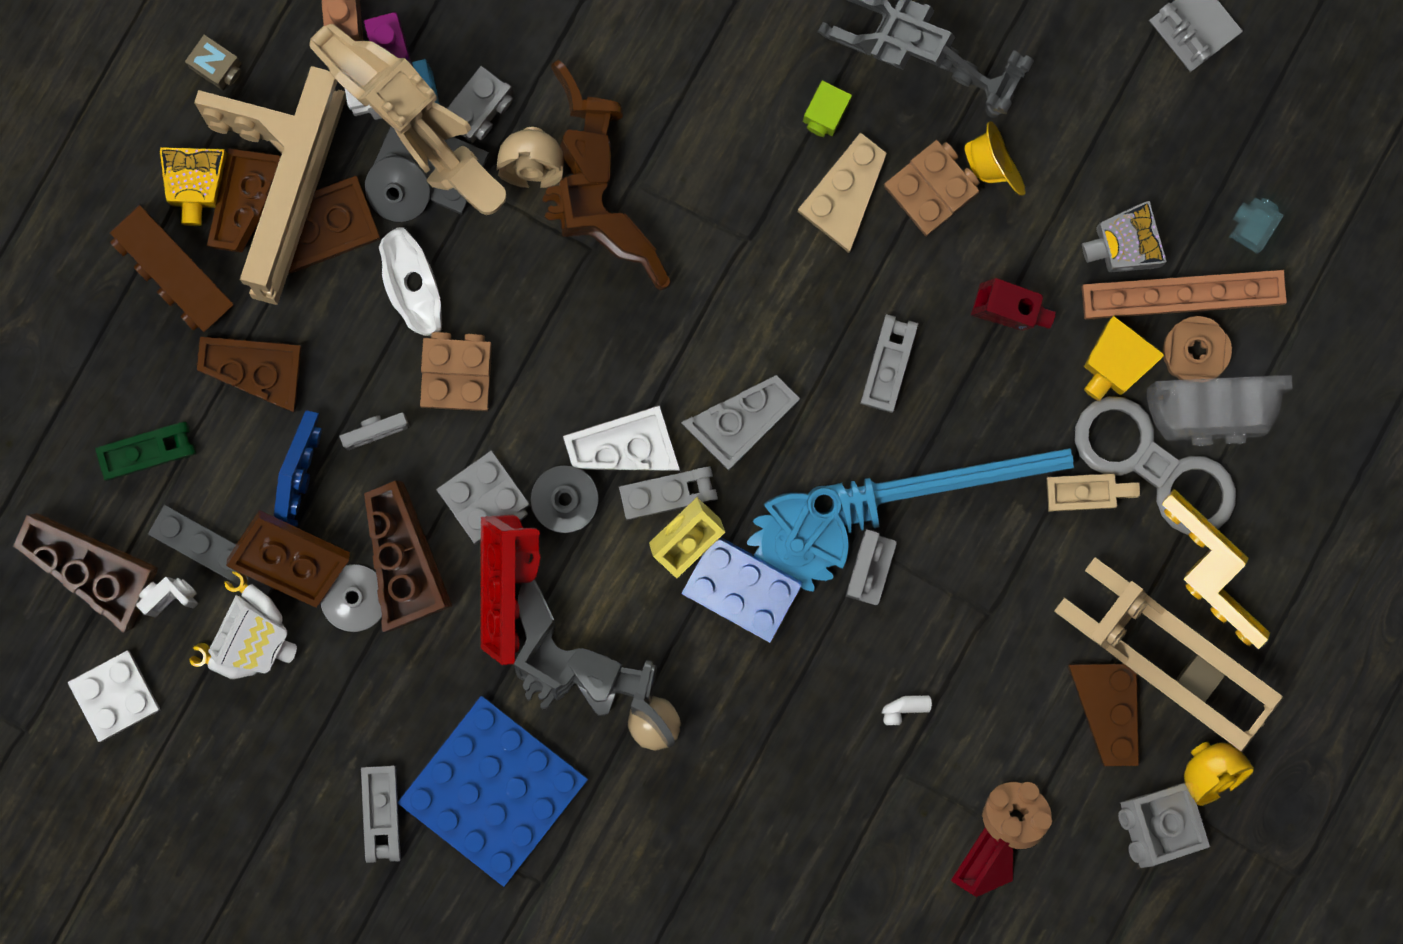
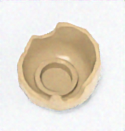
[628,696,681,751]

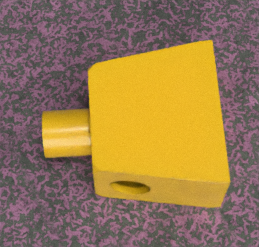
[1084,316,1164,401]

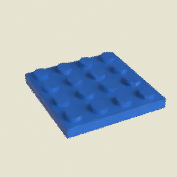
[398,696,588,887]

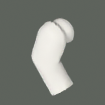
[882,696,932,725]

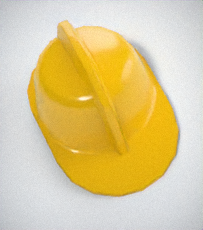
[964,121,1026,196]

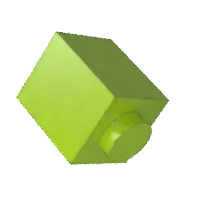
[803,80,852,137]

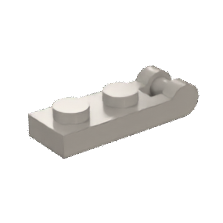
[860,314,918,413]
[619,466,718,520]
[361,766,401,863]

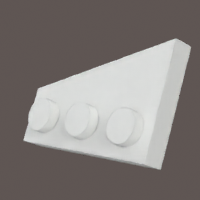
[563,406,680,471]

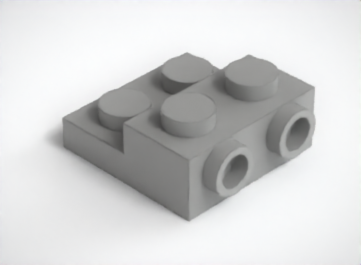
[436,451,530,545]
[1118,783,1210,868]

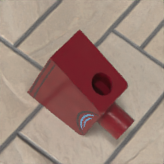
[971,278,1056,331]

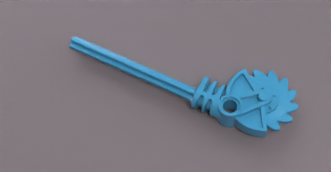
[747,448,1074,591]

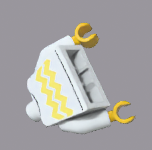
[189,571,297,679]

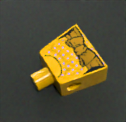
[160,148,227,226]

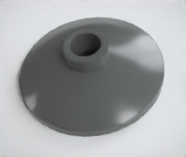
[365,156,431,222]
[531,465,598,533]

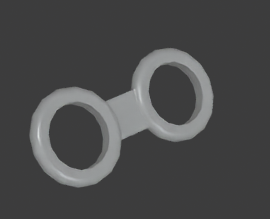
[1075,396,1236,535]

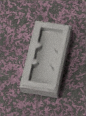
[340,412,410,450]

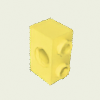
[649,497,725,578]

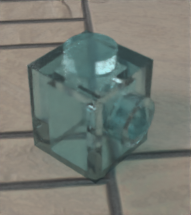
[1229,198,1284,254]

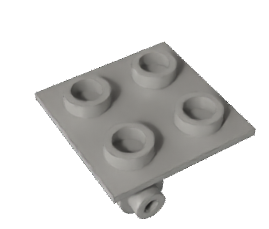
[1149,0,1243,72]

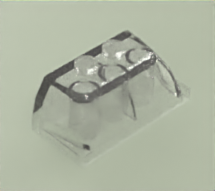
[1147,375,1293,446]

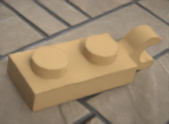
[1046,474,1140,512]

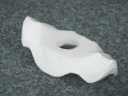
[379,227,442,336]

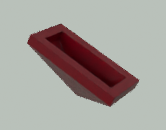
[951,827,1013,897]

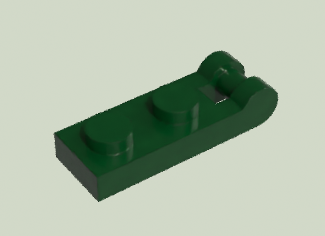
[95,422,196,481]

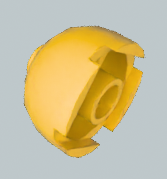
[1184,742,1253,806]

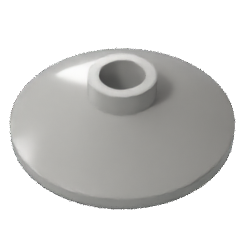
[320,564,382,632]

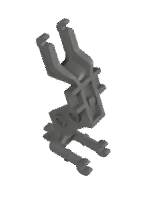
[818,0,1034,118]

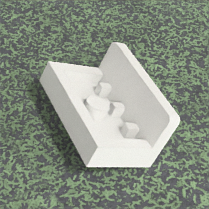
[136,577,198,617]

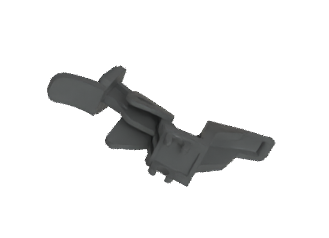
[514,580,675,748]

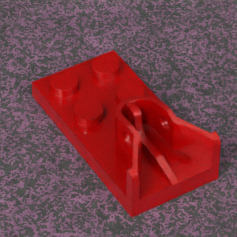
[481,515,541,665]

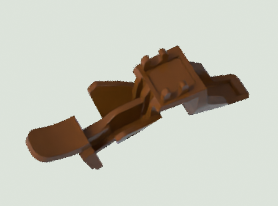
[542,60,670,290]

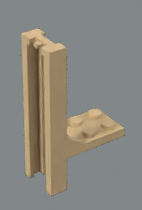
[194,66,346,305]
[1055,557,1283,752]

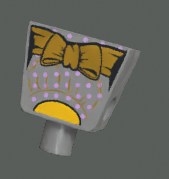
[1082,201,1167,272]

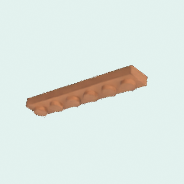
[1082,270,1287,319]

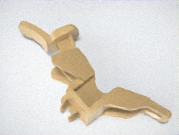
[310,24,506,215]

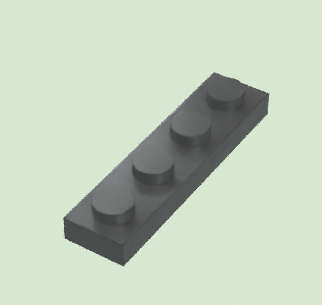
[148,505,273,597]

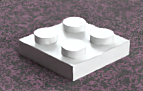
[68,650,161,742]

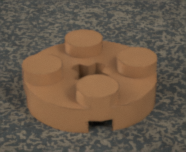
[1163,316,1232,384]
[982,782,1052,849]

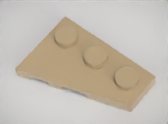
[798,133,887,253]

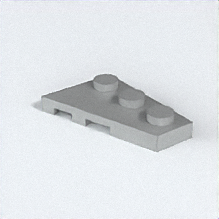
[681,375,800,471]

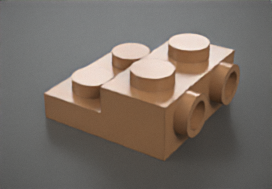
[884,140,980,237]
[420,332,492,411]

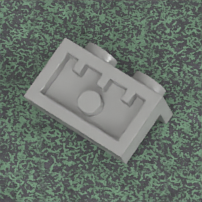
[447,66,513,144]
[846,529,896,605]

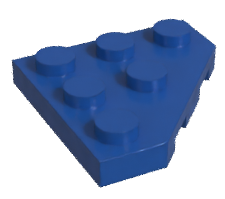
[274,410,322,527]

